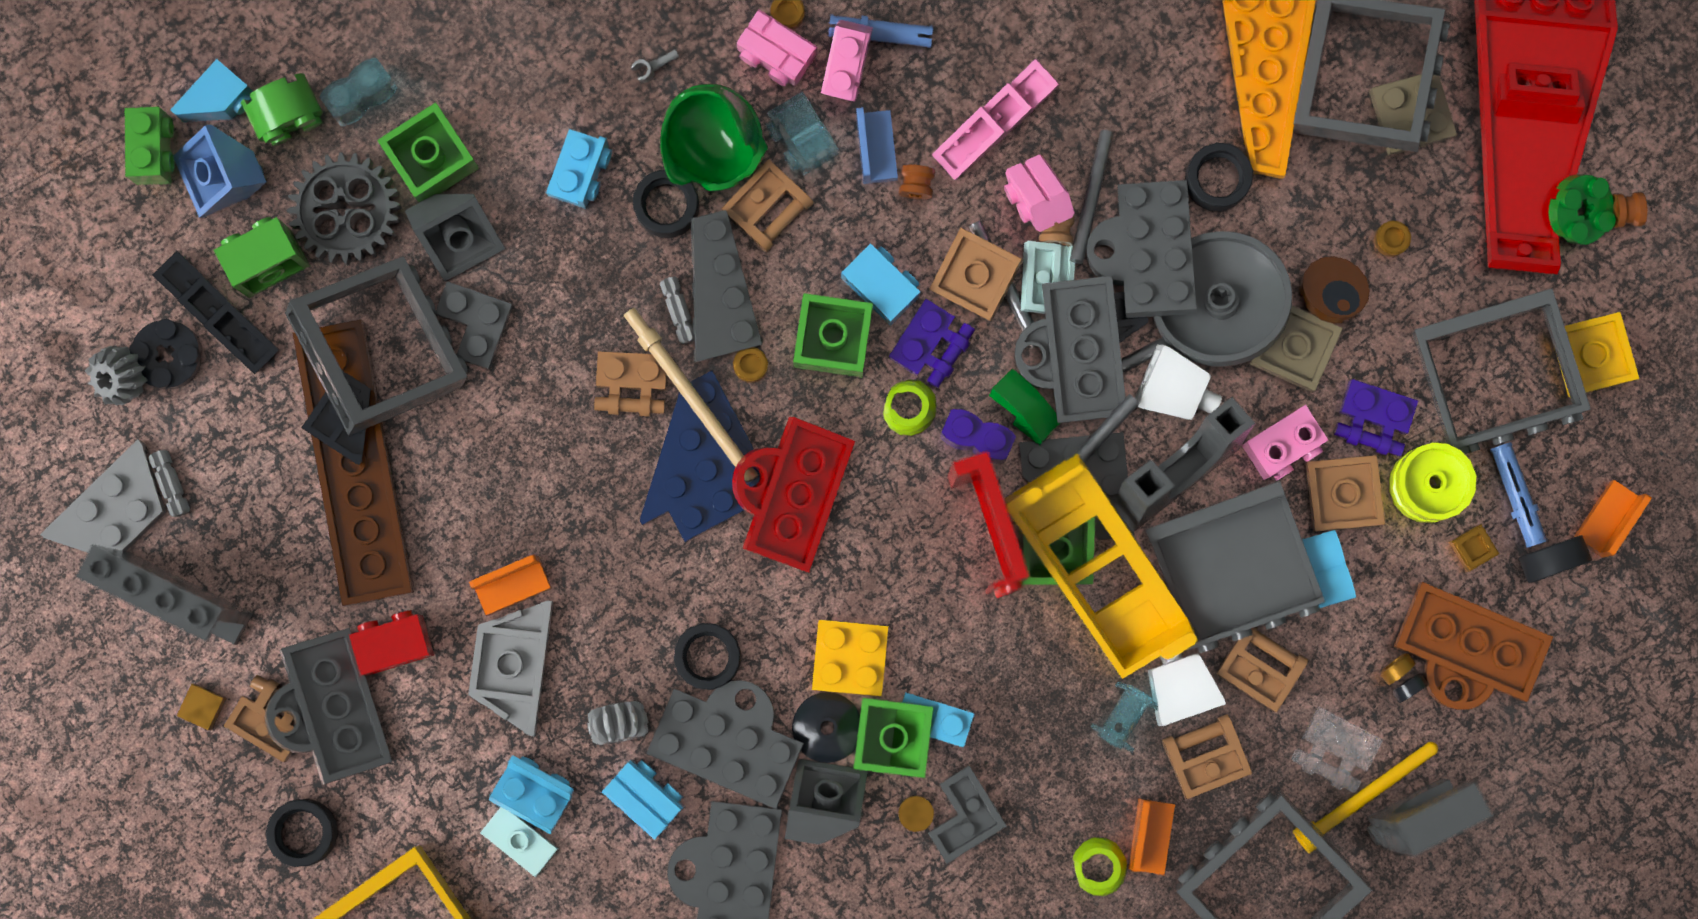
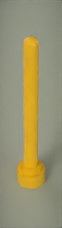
[1292,742,1438,854]

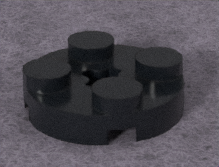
[129,319,202,389]

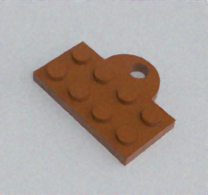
[1394,582,1553,710]

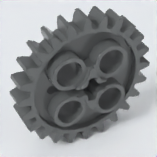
[287,152,402,266]

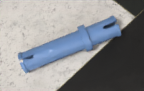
[828,14,933,48]
[1490,442,1548,548]

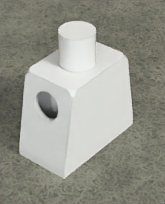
[1135,344,1222,420]
[1148,653,1226,726]

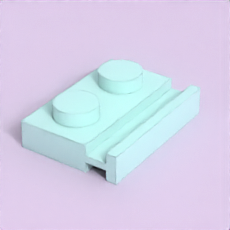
[1020,241,1075,314]

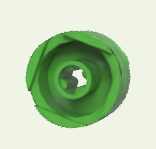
[241,73,323,146]

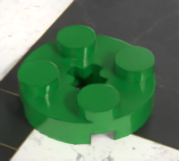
[1549,174,1616,244]

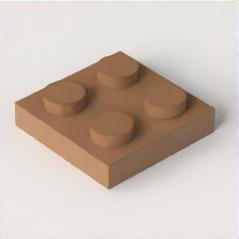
[929,227,1024,321]
[1305,455,1385,532]

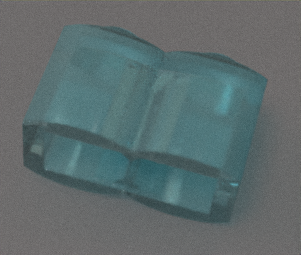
[319,58,398,126]
[765,92,839,176]

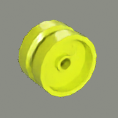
[1389,443,1476,523]

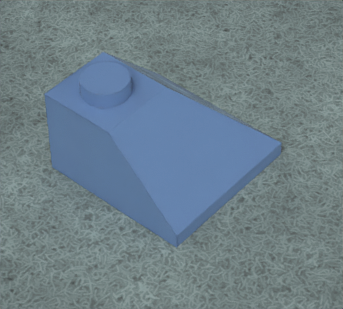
[173,125,266,218]

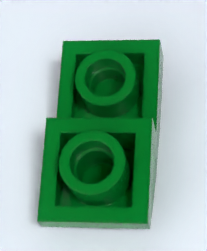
[989,368,1061,445]

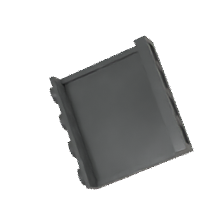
[1145,481,1325,653]
[76,544,253,645]

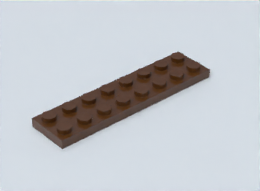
[293,319,414,607]

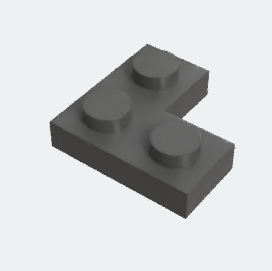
[436,281,514,370]
[928,765,1007,863]

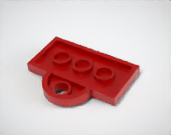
[732,417,855,573]

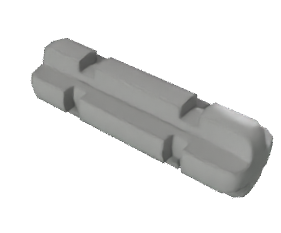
[660,276,695,344]
[149,450,190,517]

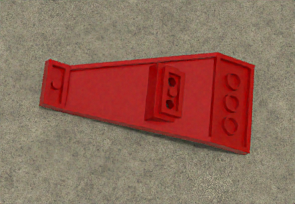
[1474,0,1618,274]

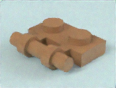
[594,351,667,417]
[224,675,294,762]

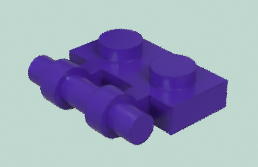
[888,299,975,388]
[1333,379,1418,457]

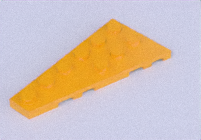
[1222,0,1316,179]

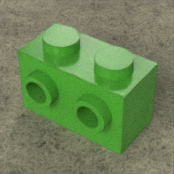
[125,107,174,185]

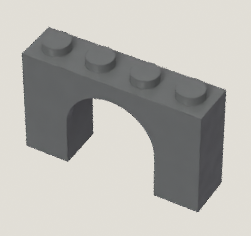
[1112,397,1256,531]
[1367,778,1493,857]

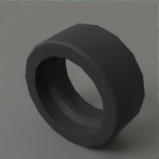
[1185,142,1253,212]
[633,170,699,238]
[1519,535,1592,584]
[674,623,741,690]
[266,799,338,867]

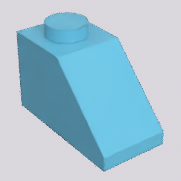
[170,59,253,122]
[902,692,974,748]

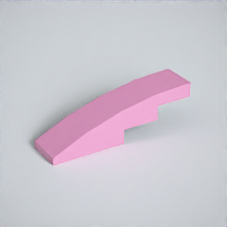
[932,59,1061,180]

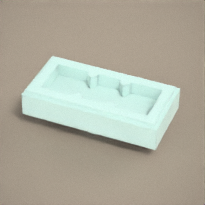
[480,807,559,877]

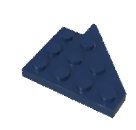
[640,371,760,543]

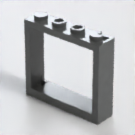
[1293,0,1450,152]
[285,256,468,436]
[1412,288,1591,454]
[1176,790,1372,919]

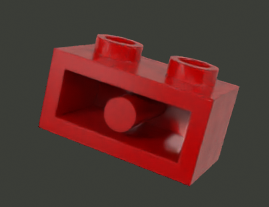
[349,610,434,676]

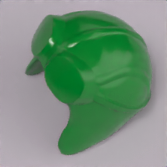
[660,84,768,191]

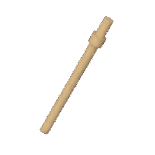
[624,308,759,484]

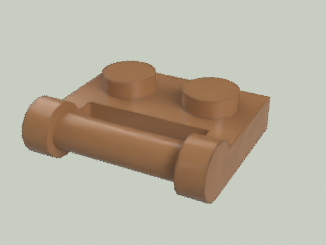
[721,159,814,253]
[1215,626,1309,712]
[1162,714,1253,799]

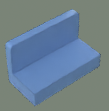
[856,107,898,184]

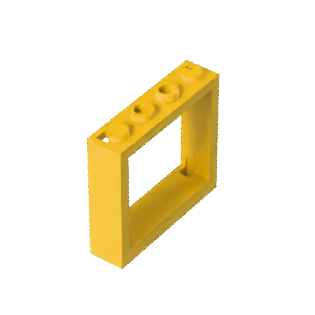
[313,845,471,919]

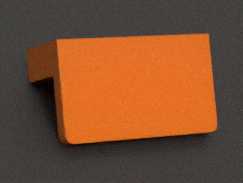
[1573,480,1652,558]
[469,554,552,616]
[1128,799,1175,875]

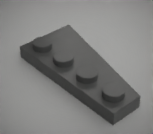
[691,210,762,363]

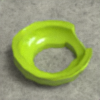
[883,379,937,436]
[1072,837,1127,896]

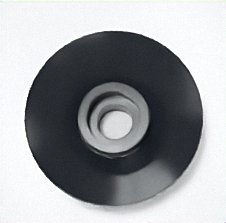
[792,692,860,763]

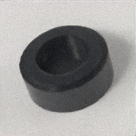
[1392,673,1429,703]

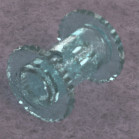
[1090,682,1158,753]

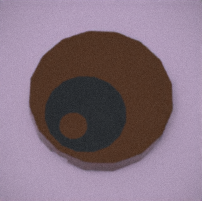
[1299,256,1370,324]

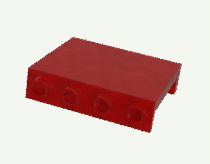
[947,451,1029,598]

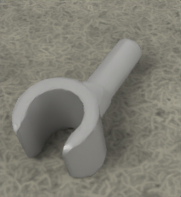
[631,50,679,83]

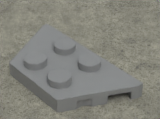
[40,439,166,553]
[468,601,554,736]

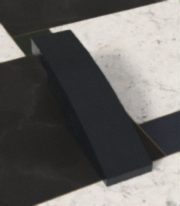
[152,250,279,375]

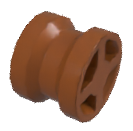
[899,165,935,200]
[1612,192,1648,228]

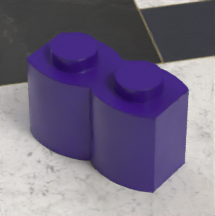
[940,409,1016,464]

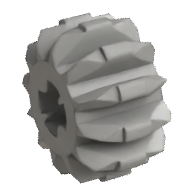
[85,345,147,406]
[587,701,648,745]

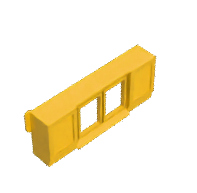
[1005,454,1197,679]

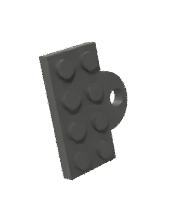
[1087,180,1197,318]
[1015,276,1126,423]
[265,628,393,785]
[646,680,804,809]
[667,801,782,919]

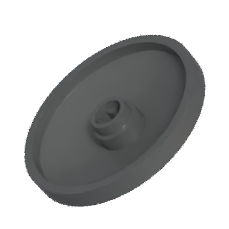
[1153,231,1292,367]

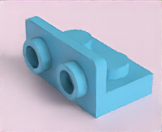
[546,129,612,209]
[489,755,574,834]

